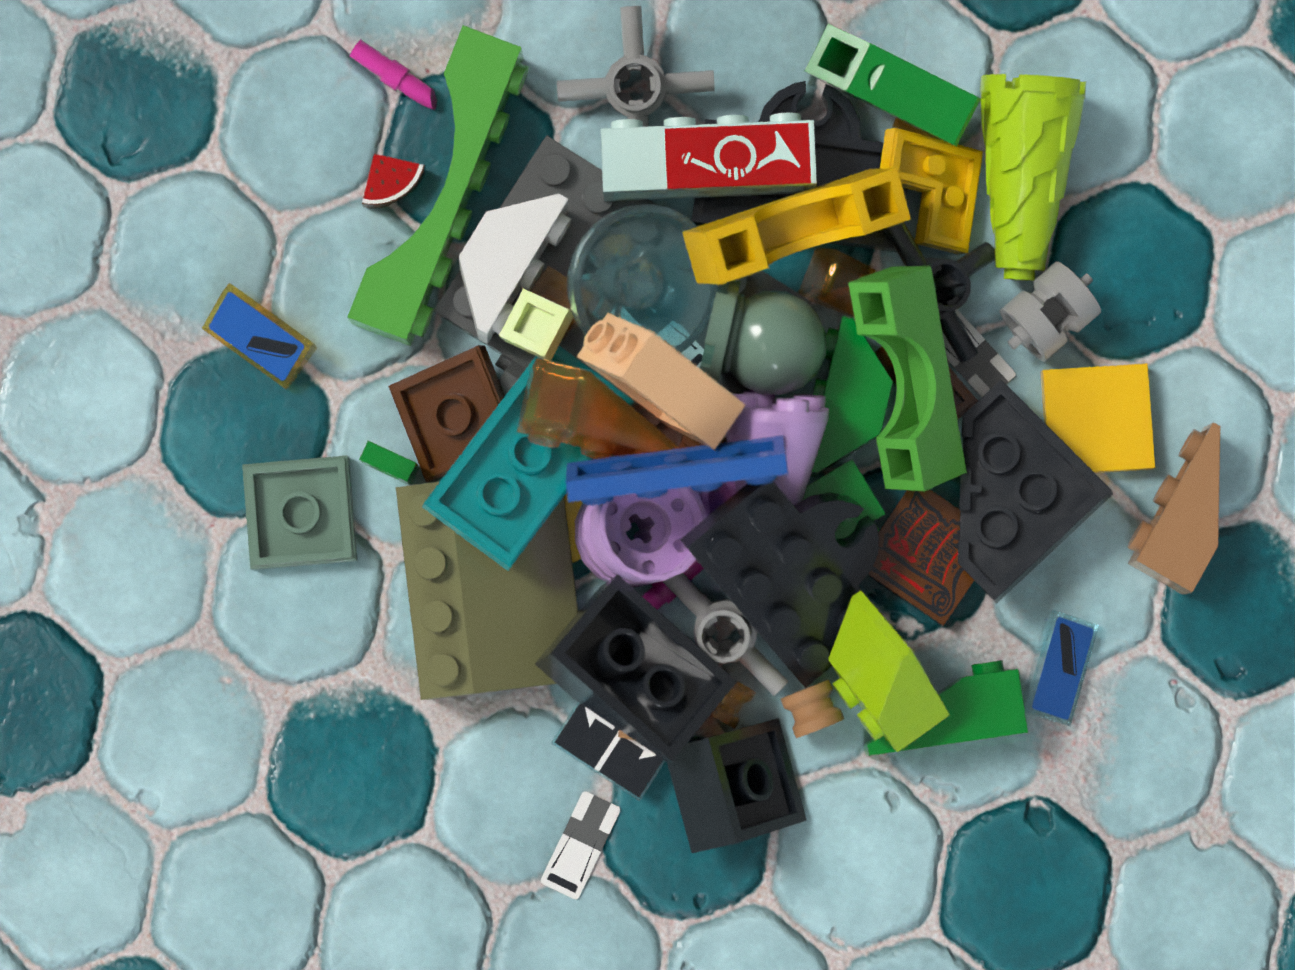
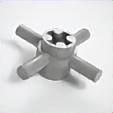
[557,6,715,127]
[663,573,789,696]

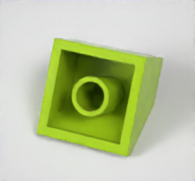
[828,591,949,752]

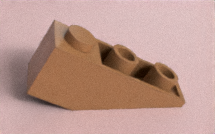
[1127,422,1221,595]

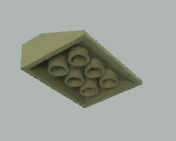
[395,481,579,700]

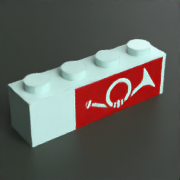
[601,113,817,201]

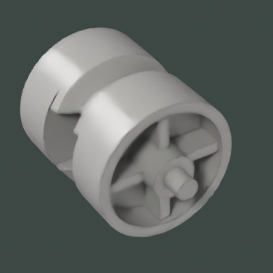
[1000,262,1101,362]

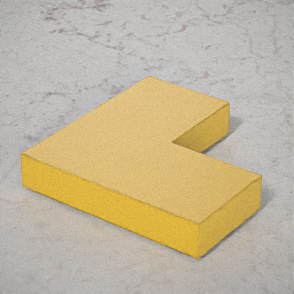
[880,128,983,255]

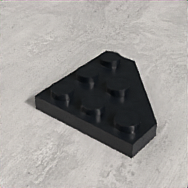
[958,380,1113,604]

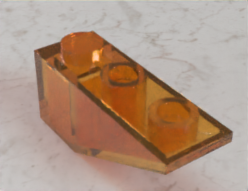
[516,358,680,459]

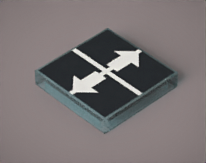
[551,702,665,801]

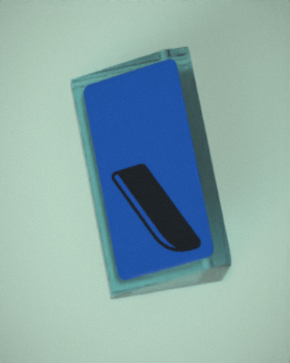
[1023,609,1099,727]

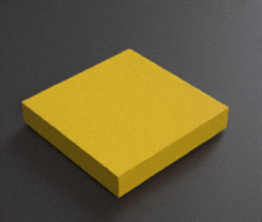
[1040,363,1155,473]

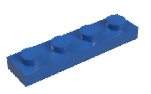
[565,435,788,505]

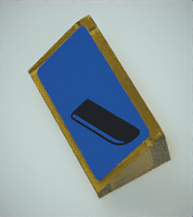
[202,283,317,390]

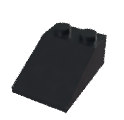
[535,574,737,763]

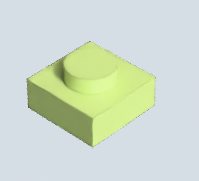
[499,289,574,362]

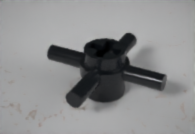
[884,222,995,363]

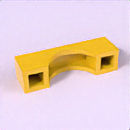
[682,168,911,285]

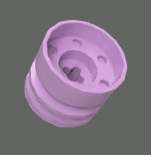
[575,487,707,587]

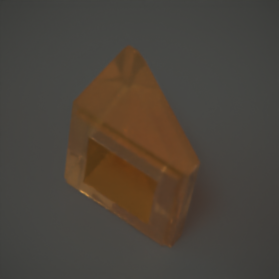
[799,248,876,318]

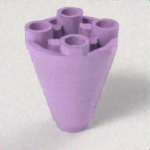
[725,390,829,506]

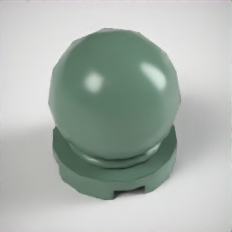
[699,280,826,395]

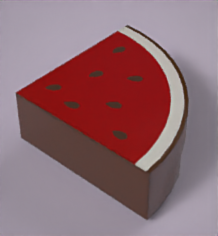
[362,154,426,208]

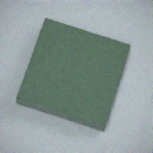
[242,455,357,570]

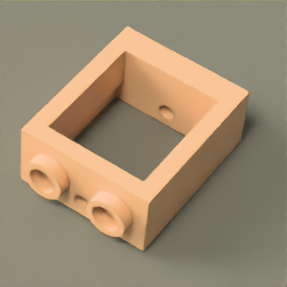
[577,313,746,450]

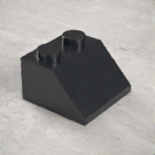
[667,718,807,853]

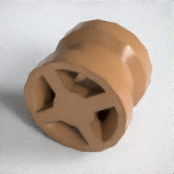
[780,680,845,738]

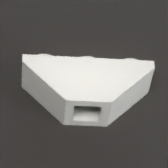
[459,194,572,344]

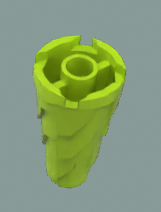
[980,74,1086,281]

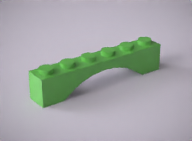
[347,25,529,347]

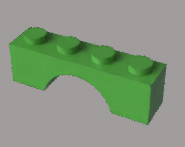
[848,266,967,491]

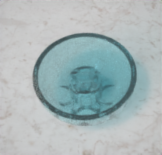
[567,204,718,353]

